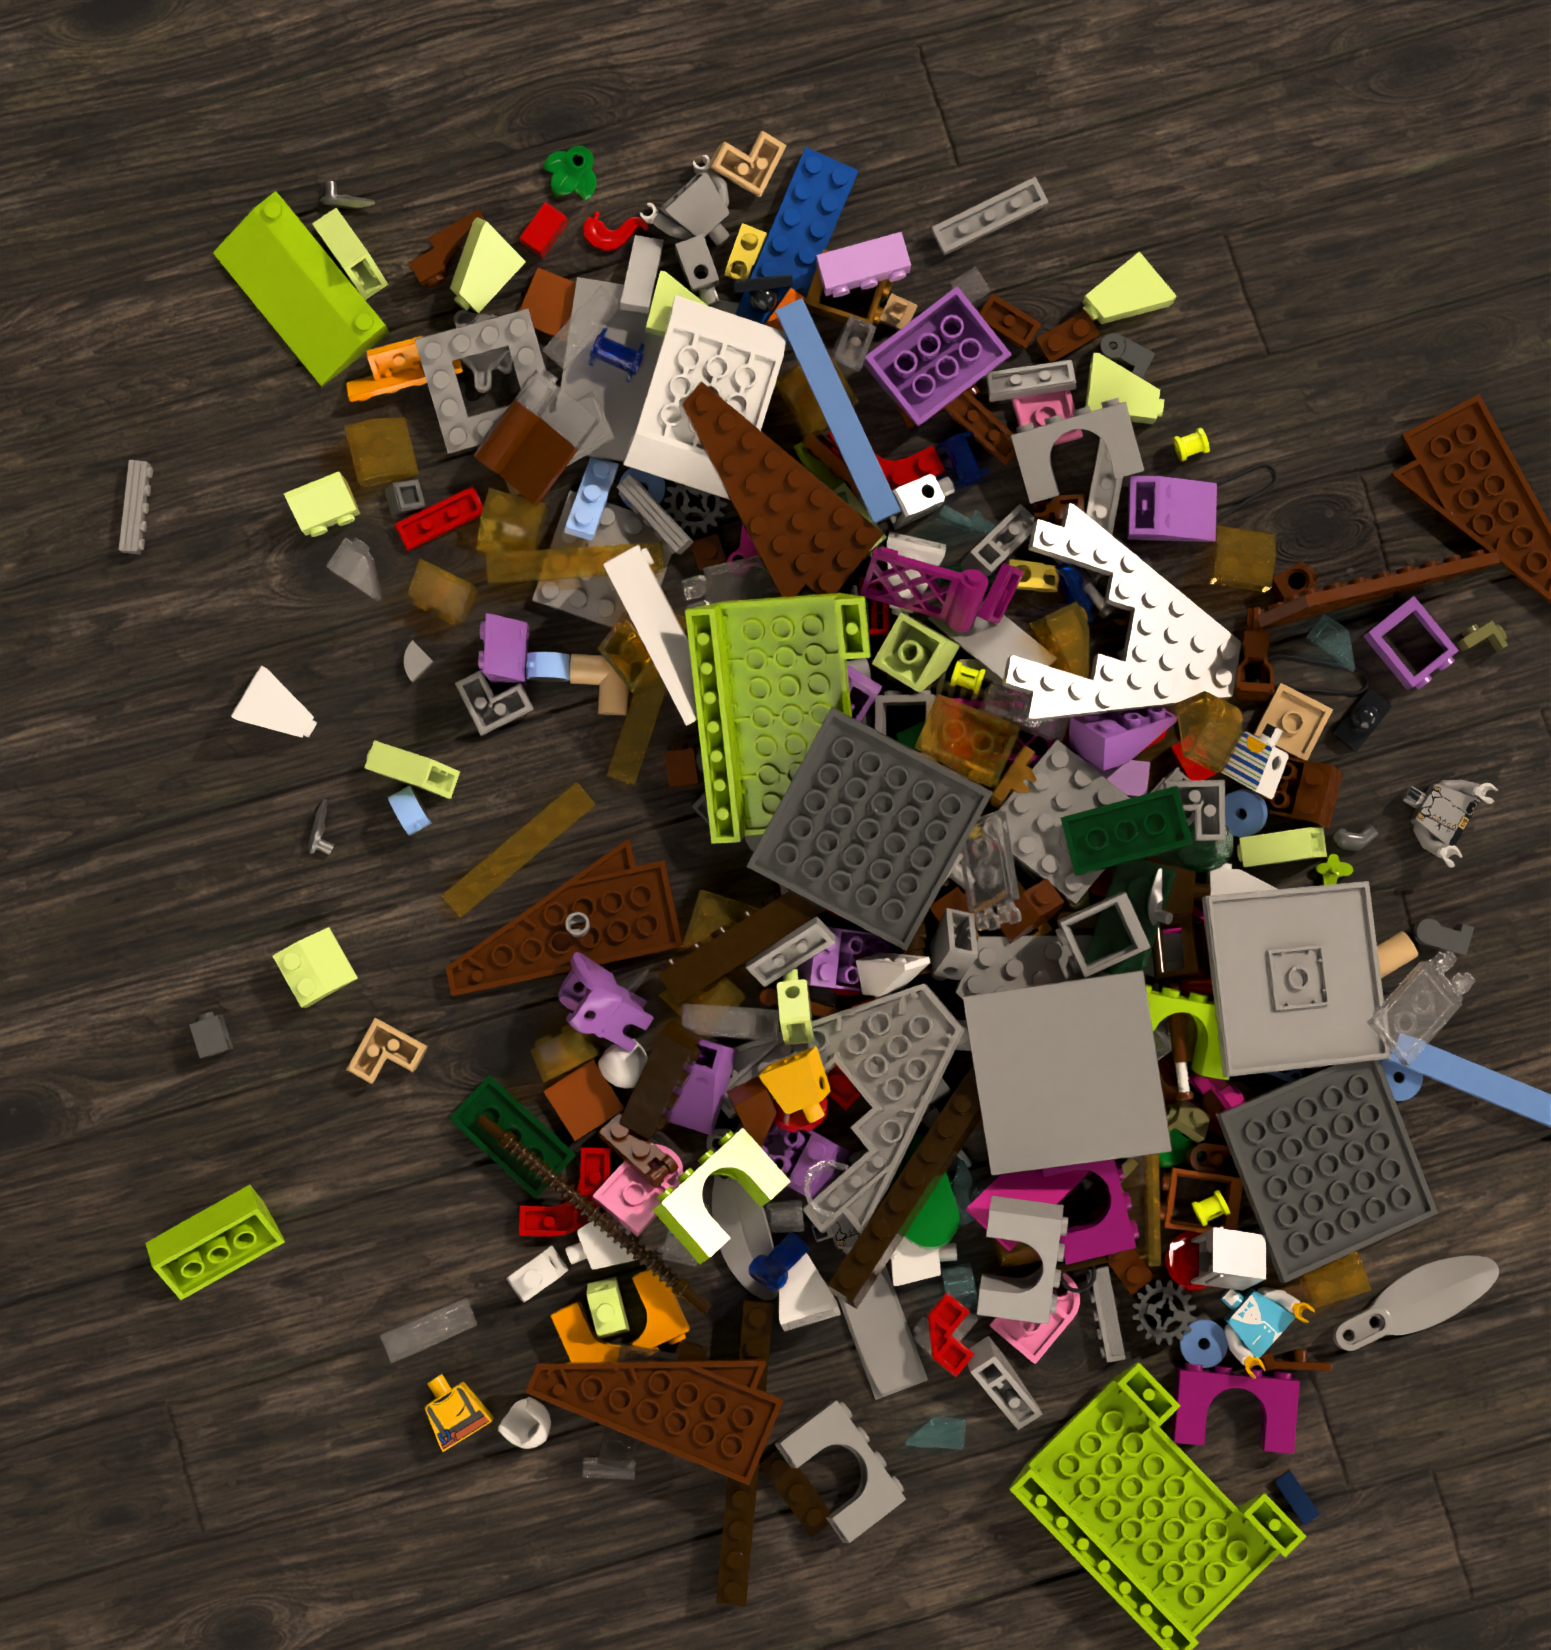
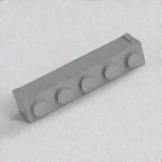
[119,460,153,555]
[617,474,693,555]
[1086,1265,1126,1362]

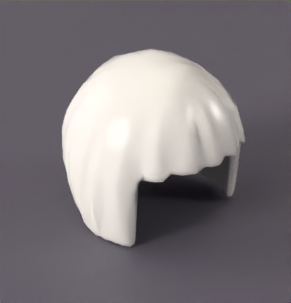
[598,1039,648,1088]
[498,1397,551,1449]

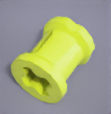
[1173,427,1210,462]
[949,661,986,695]
[1191,1190,1231,1227]

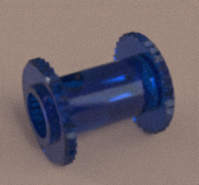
[589,327,645,382]
[936,431,990,488]

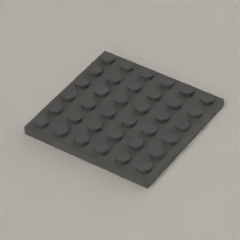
[747,707,992,951]
[1216,1060,1438,1283]

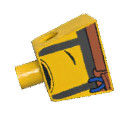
[425,1374,494,1452]

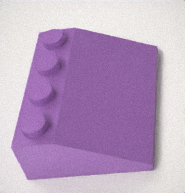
[864,286,1012,427]

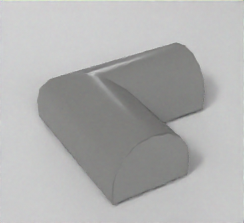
[455,670,534,736]
[1163,780,1226,841]

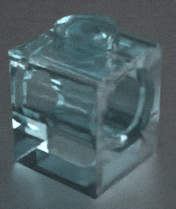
[940,1263,978,1308]

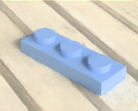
[565,457,619,541]

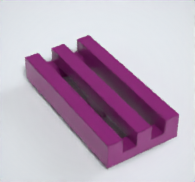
[977,562,1024,624]

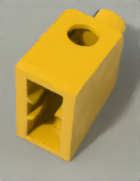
[759,1046,830,1123]

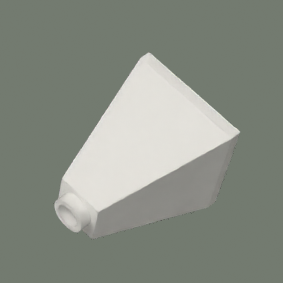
[887,531,946,616]
[230,666,317,737]
[779,1242,841,1332]

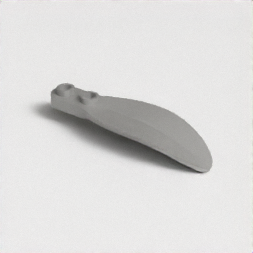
[706,1128,779,1300]
[1333,1255,1499,1351]

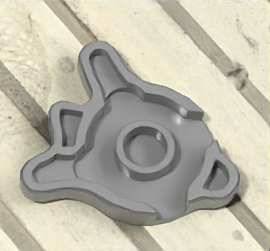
[454,310,514,393]

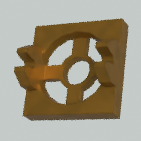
[990,746,1037,809]

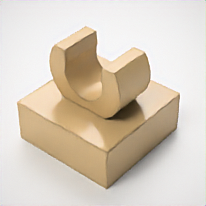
[880,293,918,331]

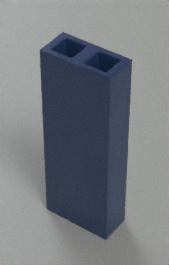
[1273,1470,1320,1525]

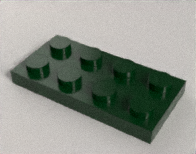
[1060,786,1193,876]
[449,1075,577,1199]

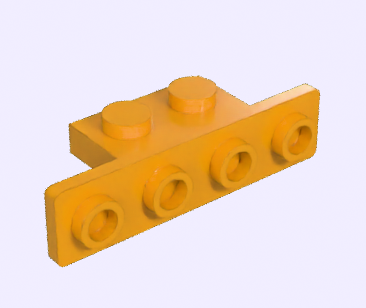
[346,336,463,402]

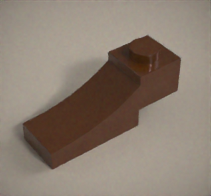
[409,209,485,289]

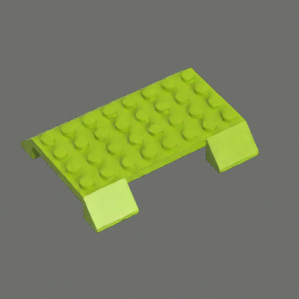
[685,593,871,844]
[1009,1362,1307,1650]

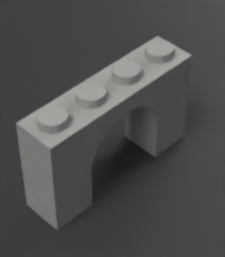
[1011,398,1144,504]
[977,1196,1068,1325]
[774,1400,906,1543]

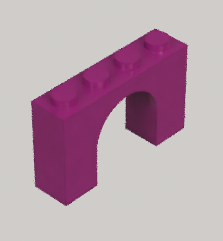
[1042,1159,1140,1265]
[1171,1363,1300,1454]

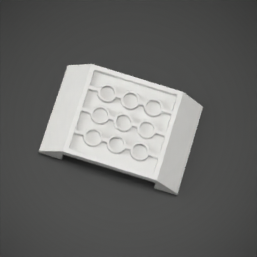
[623,295,786,500]

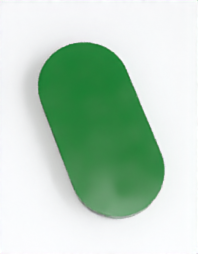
[888,1134,960,1250]

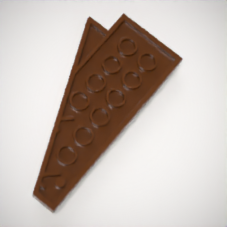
[682,381,884,597]
[1390,394,1551,604]
[1258,549,1500,628]
[445,839,683,996]
[525,1359,784,1485]

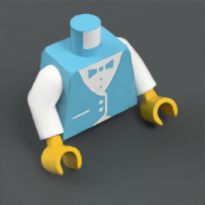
[1220,1287,1315,1379]

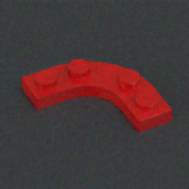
[828,431,946,491]
[519,1147,611,1237]

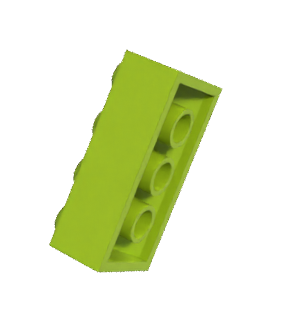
[146,1185,285,1300]

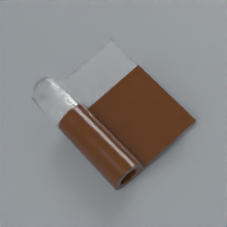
[474,369,599,506]

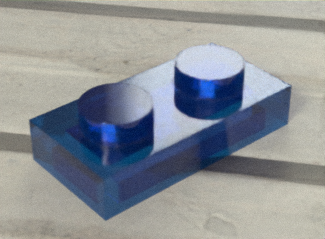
[1054,562,1095,625]

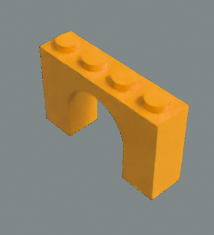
[550,1270,690,1362]

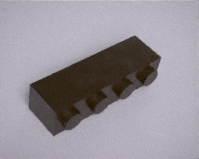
[619,1020,703,1140]

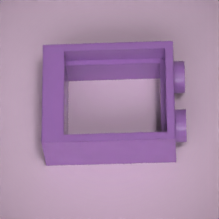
[1363,596,1459,690]

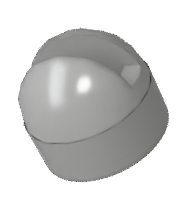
[565,912,590,938]

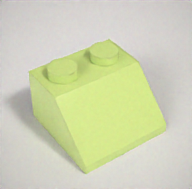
[284,471,360,537]
[872,613,960,693]
[273,927,358,1008]

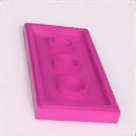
[966,1169,1091,1252]

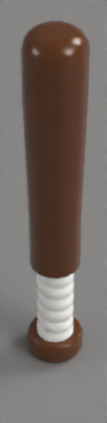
[1164,981,1194,1101]

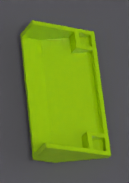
[213,191,390,387]

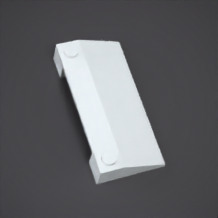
[603,544,697,726]

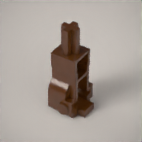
[1233,607,1275,703]

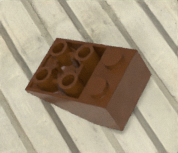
[1240,757,1343,829]

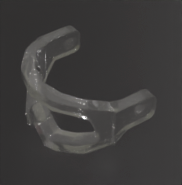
[803,1160,849,1219]

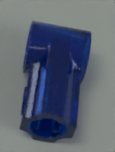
[749,1232,809,1291]

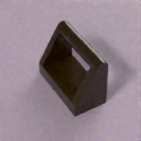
[1150,913,1209,981]

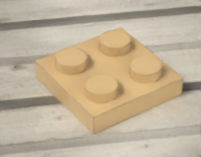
[1253,683,1333,760]

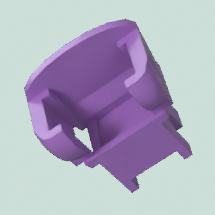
[558,952,654,1052]

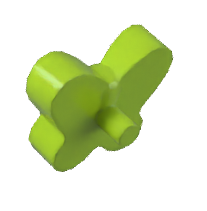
[1315,854,1353,885]

